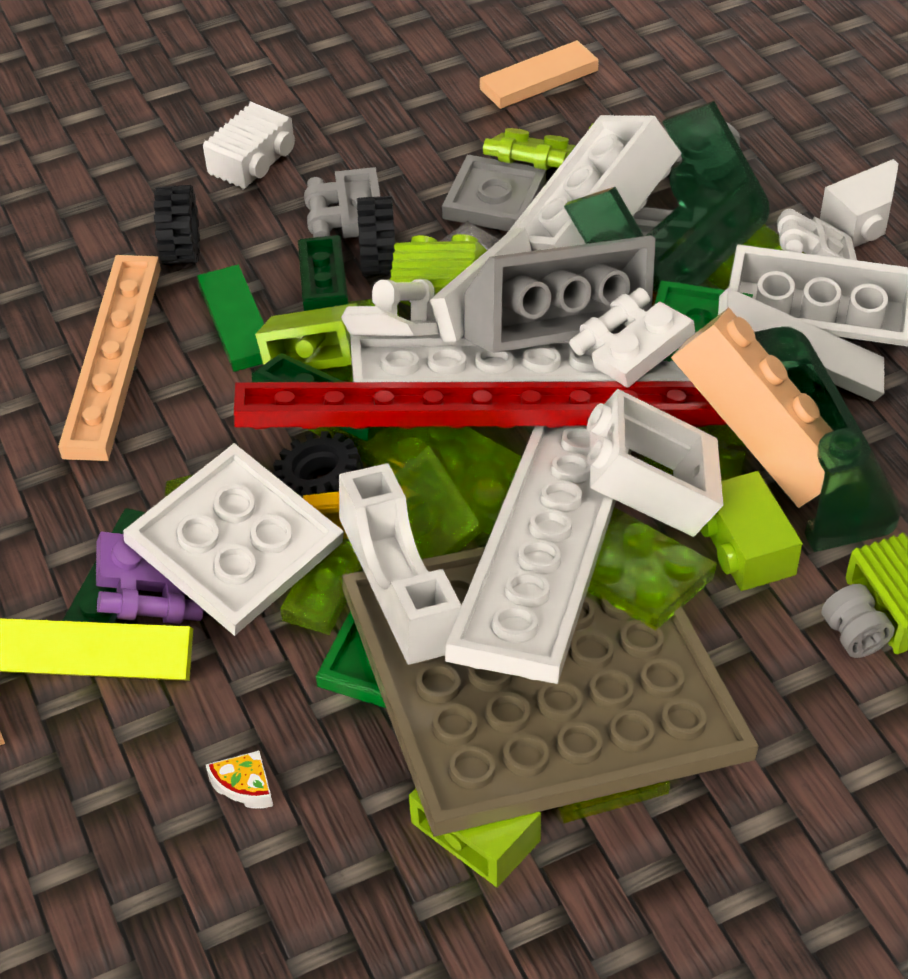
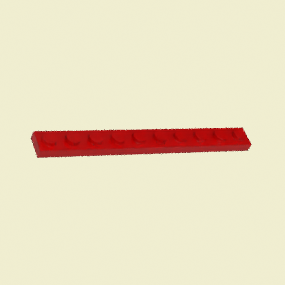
[234,381,727,429]

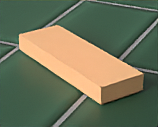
[480,40,599,109]

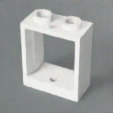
[587,389,723,537]

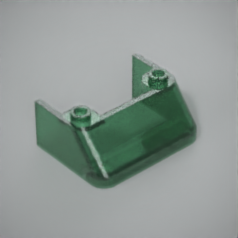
[564,101,770,297]

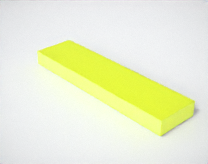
[0,618,193,681]

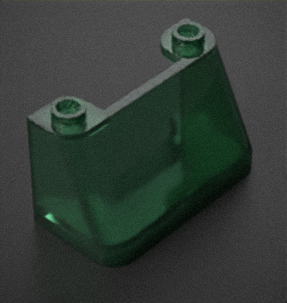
[754,326,902,552]

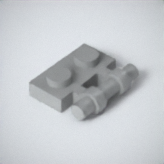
[304,167,380,238]

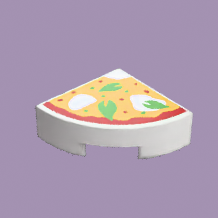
[206,751,273,808]

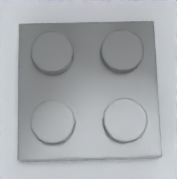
[442,154,546,232]

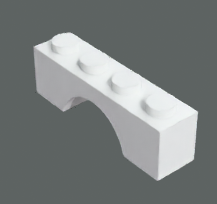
[339,463,462,665]

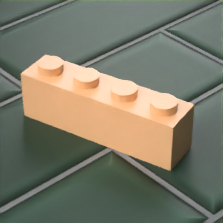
[671,307,856,508]

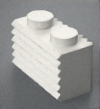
[203,102,295,189]

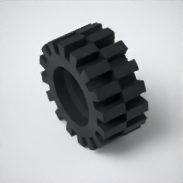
[154,185,200,264]
[357,196,395,276]
[273,431,364,498]

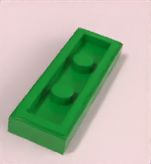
[197,264,264,372]

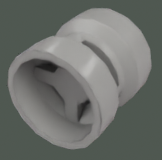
[821,584,895,658]

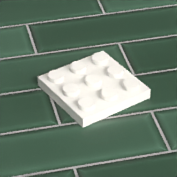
[123,443,344,636]

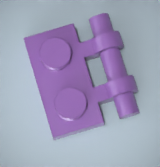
[96,532,204,624]

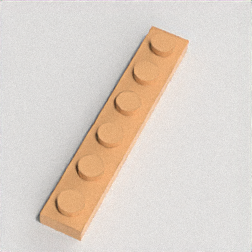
[58,255,161,461]

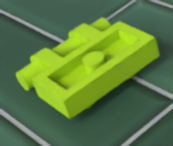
[483,128,575,170]

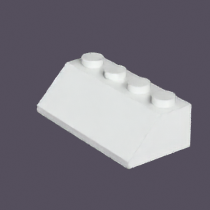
[507,115,681,251]
[729,244,908,346]

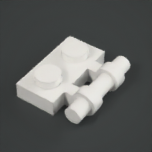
[777,209,857,260]
[569,288,695,388]

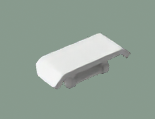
[341,279,440,336]

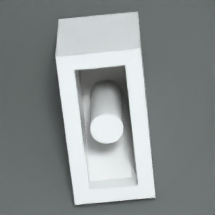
[820,159,898,248]

